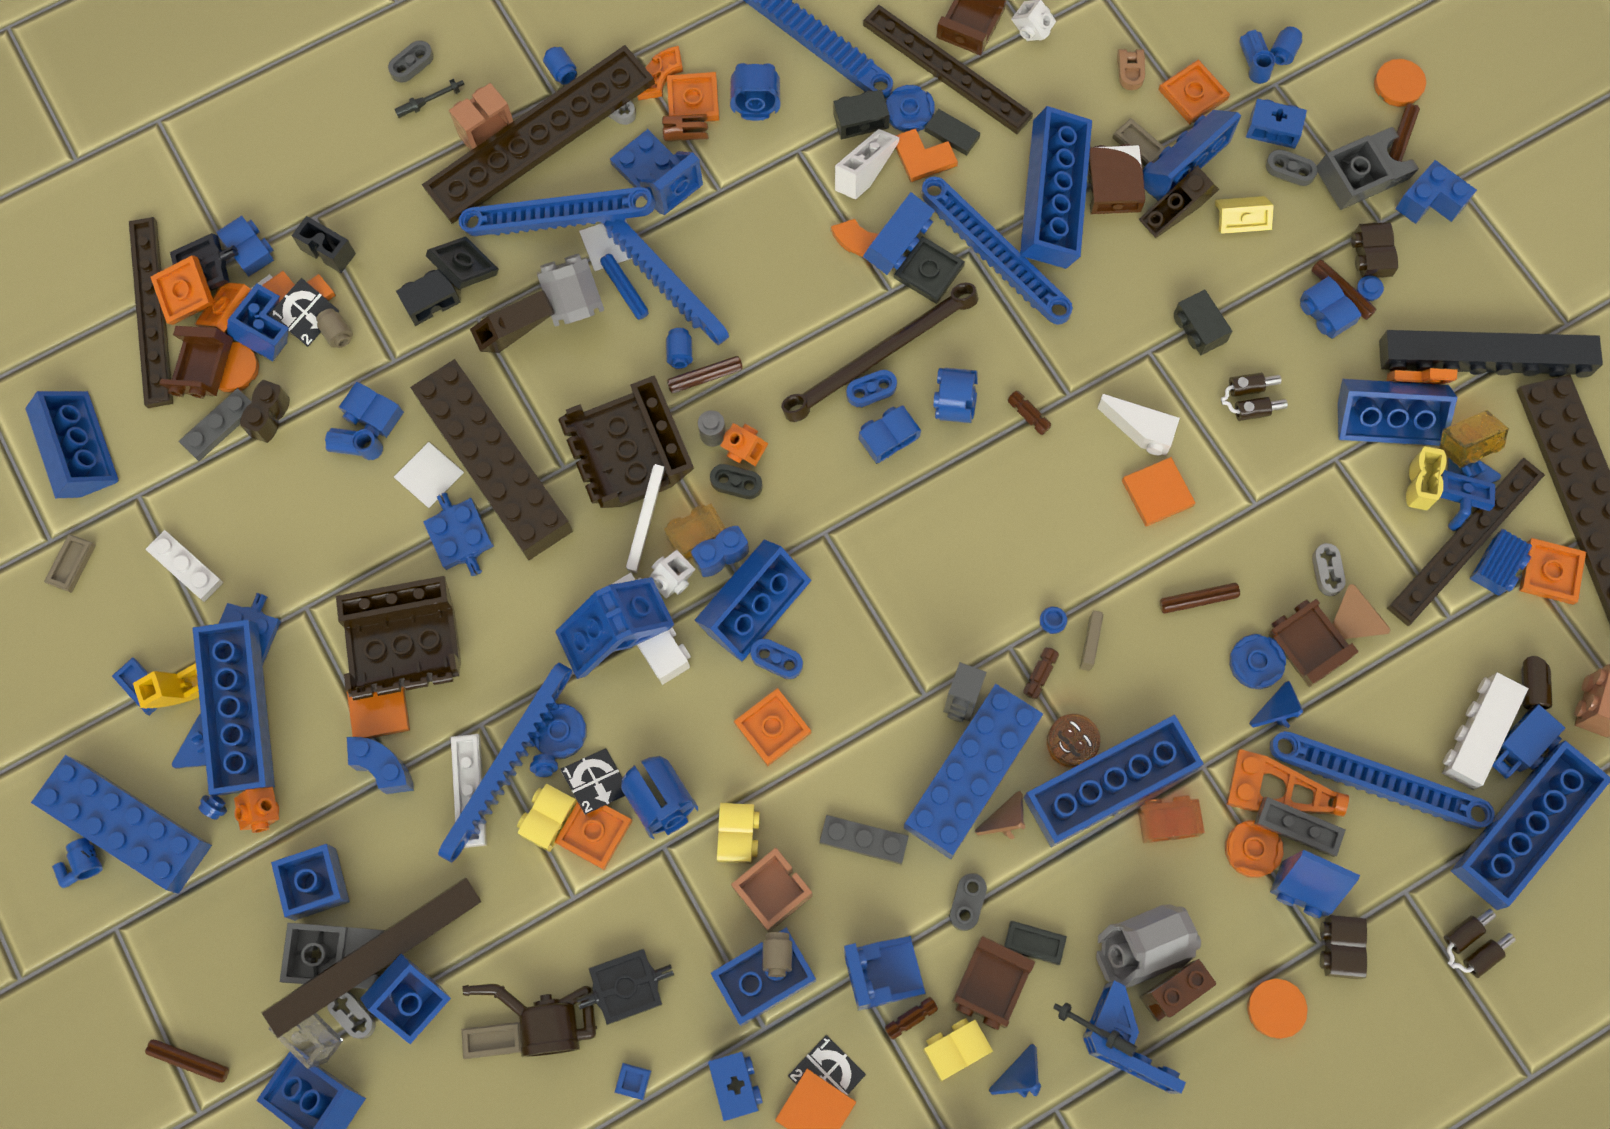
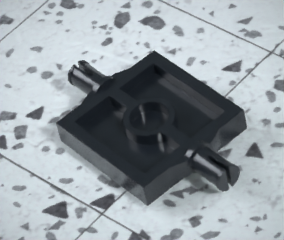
[170,233,239,291]
[576,949,674,1025]

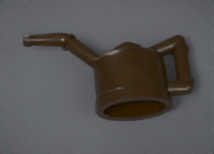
[462,984,597,1057]

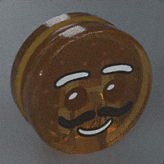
[1046,714,1101,768]

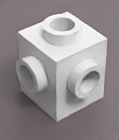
[1011,0,1056,41]
[649,550,695,598]

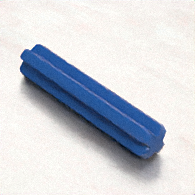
[600,254,649,320]

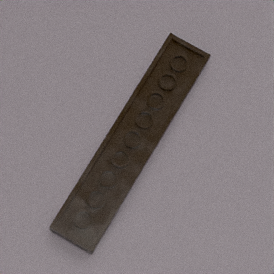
[422,45,655,224]
[1517,374,1610,624]

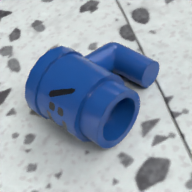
[52,838,103,888]

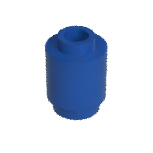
[1270,26,1302,65]
[543,47,577,85]
[666,328,693,369]

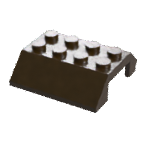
[558,375,694,508]
[336,576,461,701]

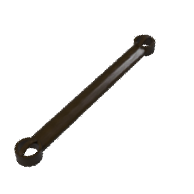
[781,282,978,422]

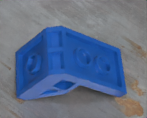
[610,129,703,215]
[555,577,674,679]
[844,936,926,1011]
[1083,981,1186,1094]

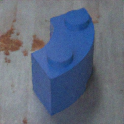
[347,737,414,794]

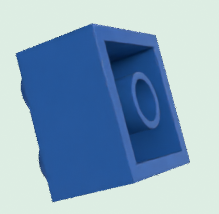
[271,844,350,921]
[360,953,451,1044]

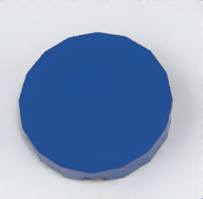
[886,85,935,132]
[1229,634,1286,689]
[532,703,587,759]

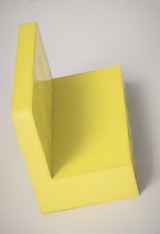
[1215,196,1273,234]

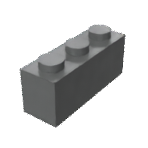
[943,662,987,722]

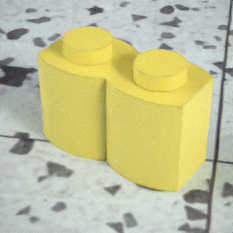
[1406,446,1446,510]
[517,784,577,852]
[717,803,760,864]
[923,1018,993,1082]

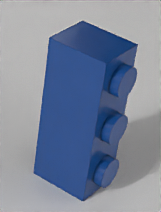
[863,192,935,275]

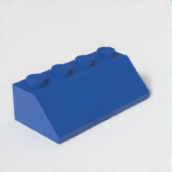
[1142,110,1241,201]
[1338,379,1458,446]
[25,391,119,499]
[694,539,812,662]

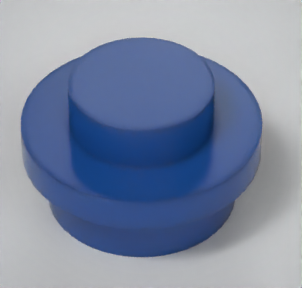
[1357,276,1384,301]
[1040,607,1067,634]
[530,754,558,777]
[198,795,227,820]

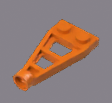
[1226,749,1349,817]

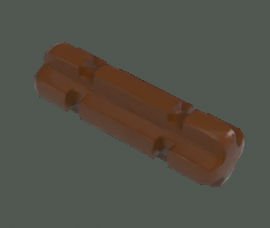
[1008,390,1051,435]
[1023,647,1059,699]
[885,997,938,1040]

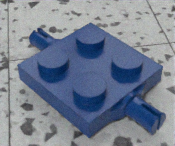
[423,493,494,576]
[219,593,281,665]

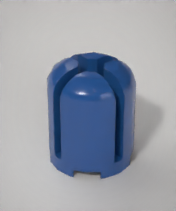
[621,756,698,839]

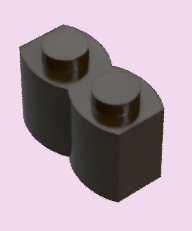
[1351,222,1398,278]
[240,380,290,443]
[1320,915,1367,980]

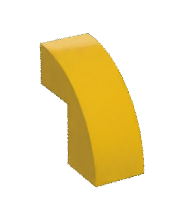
[133,663,199,708]

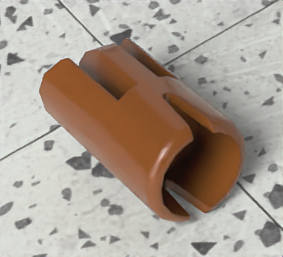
[662,114,709,141]

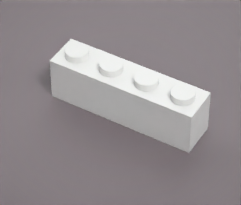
[613,573,691,685]
[1442,672,1528,790]

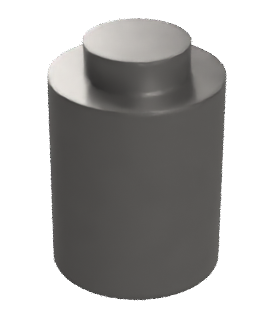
[698,410,726,447]

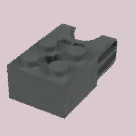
[1317,127,1419,210]
[279,923,385,989]

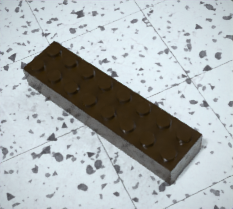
[410,359,573,561]

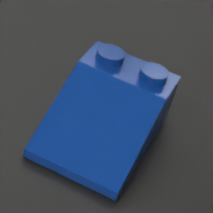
[1270,850,1360,919]
[256,1049,366,1129]

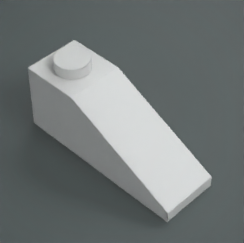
[835,129,899,200]
[1098,394,1180,456]

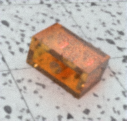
[1138,795,1205,843]

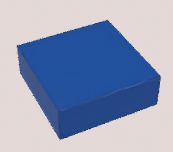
[614,1063,652,1100]

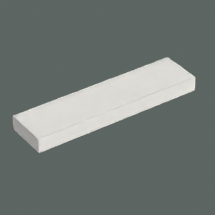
[626,464,665,573]
[451,734,487,848]

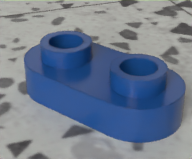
[846,370,897,407]
[750,639,803,679]

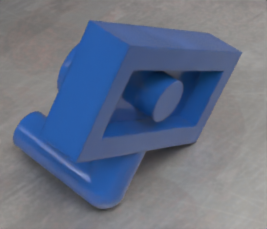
[1440,470,1495,531]

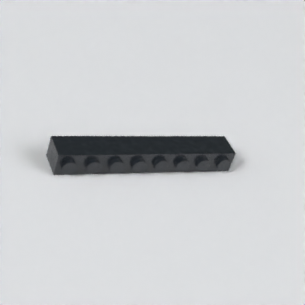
[1379,330,1603,378]

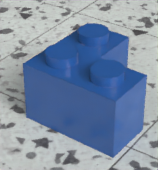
[1395,160,1477,224]
[227,283,289,361]

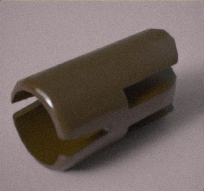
[1521,656,1552,710]

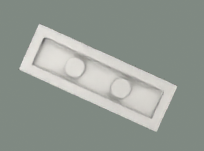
[145,530,224,602]

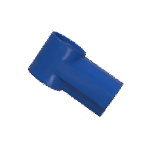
[1239,30,1276,84]
[325,428,383,460]

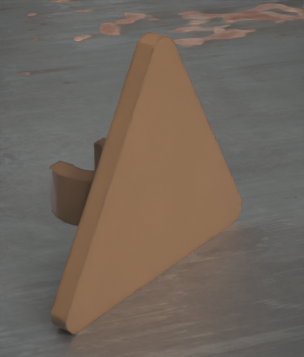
[1333,584,1391,639]
[975,791,1025,839]

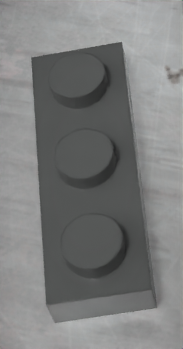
[178,388,252,461]
[1254,797,1346,857]
[820,815,909,865]

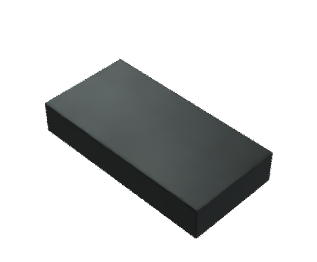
[925,109,981,156]
[1004,921,1067,965]

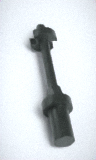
[394,78,465,118]
[1053,1002,1137,1057]

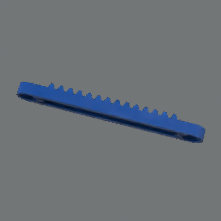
[743,0,893,99]
[921,176,1073,325]
[459,187,656,236]
[602,219,729,345]
[438,662,572,863]
[1270,731,1495,829]

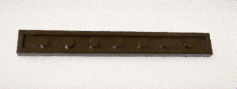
[863,5,1033,134]
[129,217,173,408]
[1387,458,1545,626]
[261,878,481,1038]

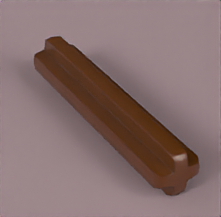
[1389,103,1420,162]
[1311,260,1377,320]
[667,356,743,393]
[1160,583,1240,614]
[145,1039,230,1083]

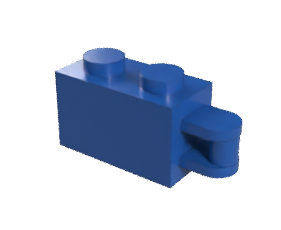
[1492,704,1565,779]

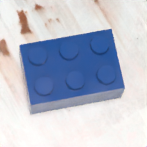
[711,927,816,1027]

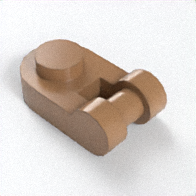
[1117,49,1145,90]

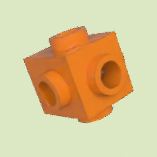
[720,423,769,466]
[234,787,279,833]

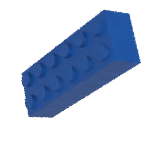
[1020,106,1092,269]
[193,619,275,796]
[904,684,1043,859]
[1023,715,1204,848]
[1450,740,1610,910]
[31,755,212,894]

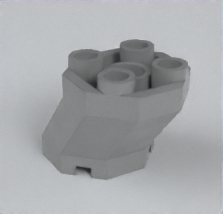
[537,254,604,326]
[1096,904,1201,988]

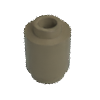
[316,308,353,348]
[762,932,792,977]

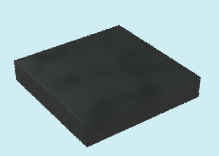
[426,236,499,289]
[894,236,965,304]

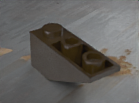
[1139,165,1219,238]
[470,290,555,353]

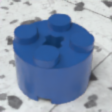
[730,63,780,121]
[933,368,978,423]

